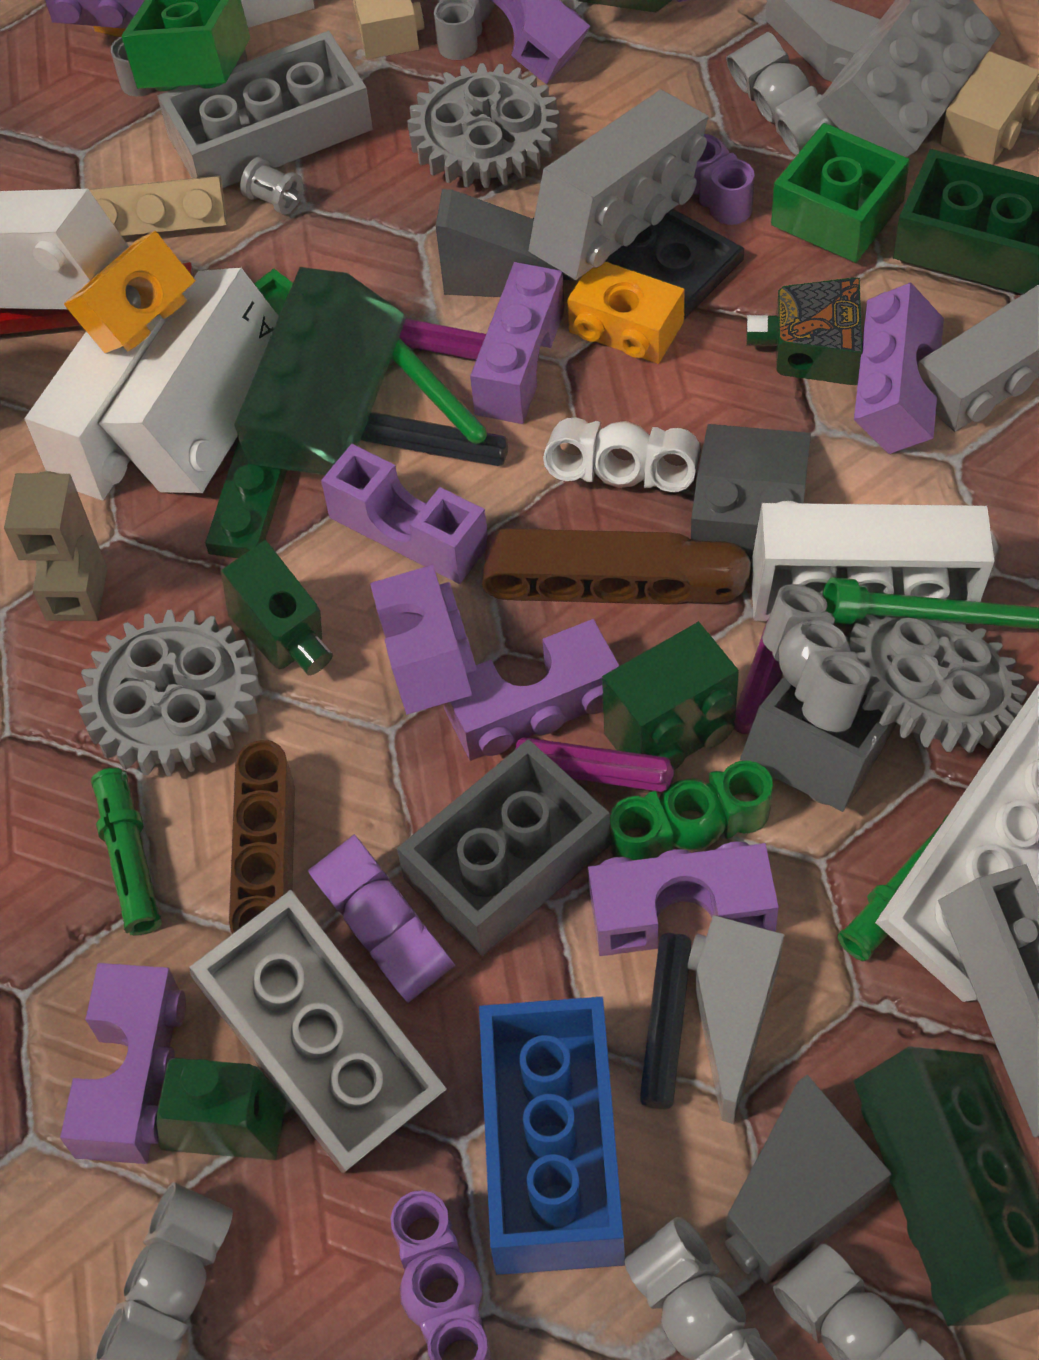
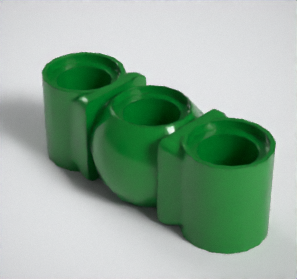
[610,760,773,861]

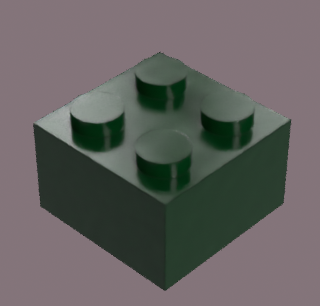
[602,621,739,770]

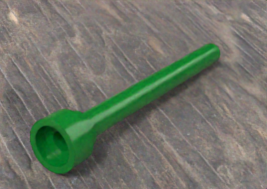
[335,285,487,444]
[823,577,1039,629]

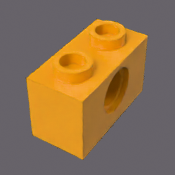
[64,231,196,353]
[567,262,685,364]

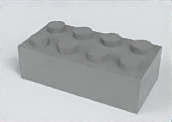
[816,0,1001,157]
[157,31,373,188]
[528,89,709,280]
[189,890,447,1174]

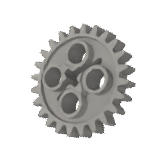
[407,63,560,188]
[77,609,260,776]
[848,614,1027,753]

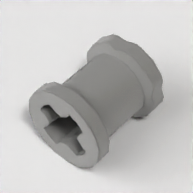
[240,157,304,215]

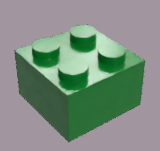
[121,0,251,91]
[771,123,910,263]

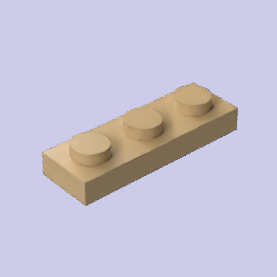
[89,175,228,236]

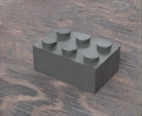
[397,739,611,956]

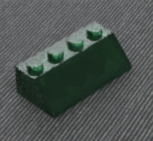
[234,267,405,475]
[853,1046,1039,1326]

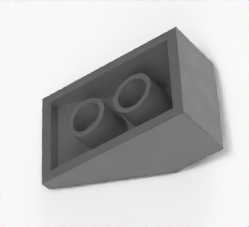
[691,424,811,562]
[740,677,897,812]

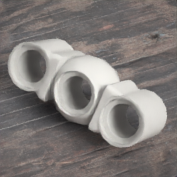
[543,417,701,492]

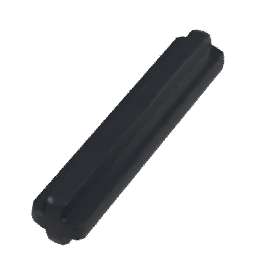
[358,411,508,466]
[640,933,692,1110]

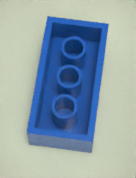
[479,996,625,1275]

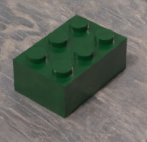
[893,149,1039,294]

